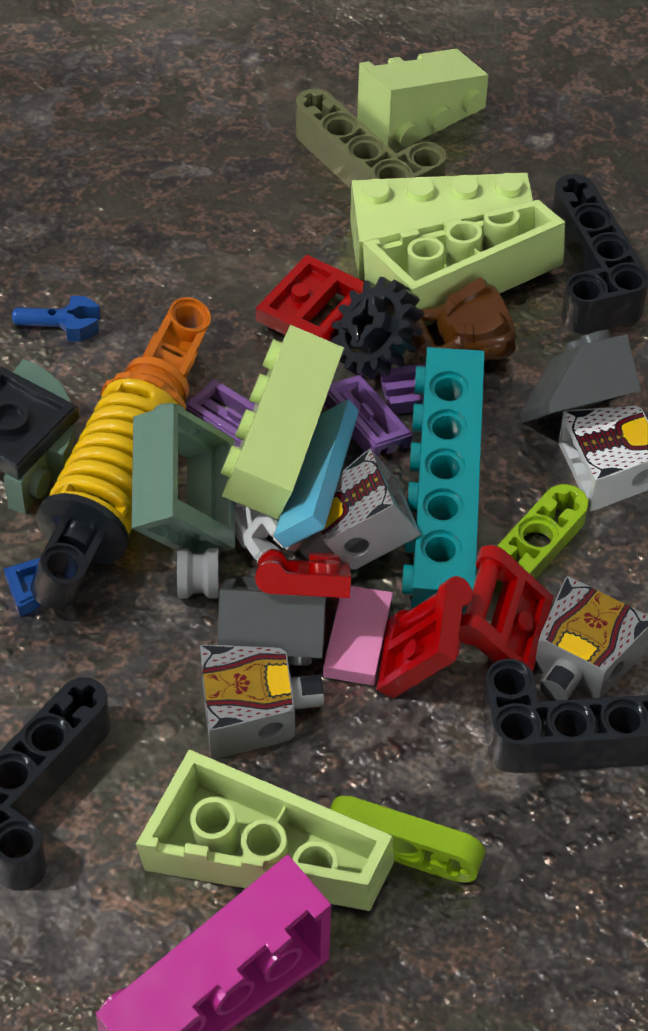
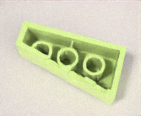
[350,173,533,280]
[363,199,565,327]
[220,325,344,520]

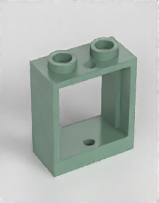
[132,403,235,553]

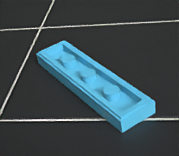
[274,398,359,548]

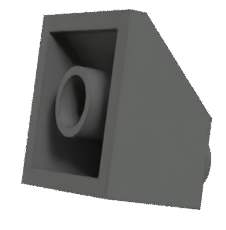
[520,330,642,423]
[217,575,328,665]

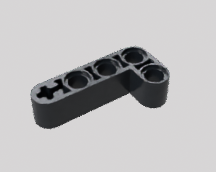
[552,174,648,334]
[482,659,648,773]
[0,677,111,891]

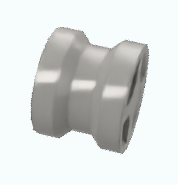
[177,548,220,599]

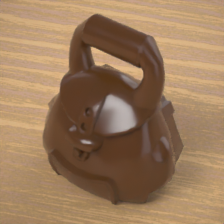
[412,277,516,361]

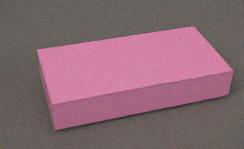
[323,586,393,686]

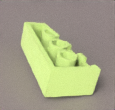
[136,749,394,911]

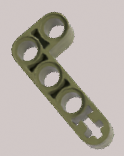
[296,89,446,189]

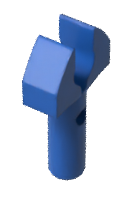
[12,295,101,342]

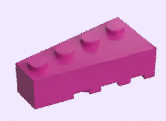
[96,854,331,1031]

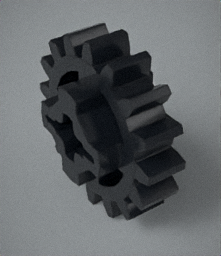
[330,277,424,380]

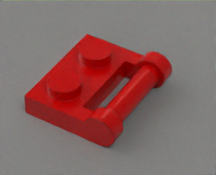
[256,254,364,341]
[459,545,554,673]
[255,549,351,598]
[376,576,473,698]

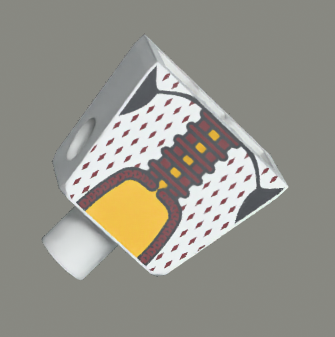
[558,406,648,511]

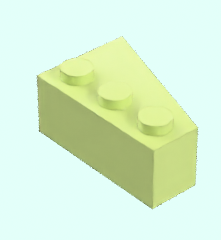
[357,49,489,153]

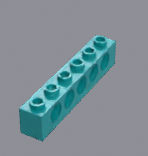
[402,347,485,615]

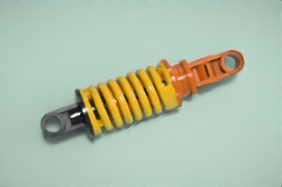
[31,297,211,609]

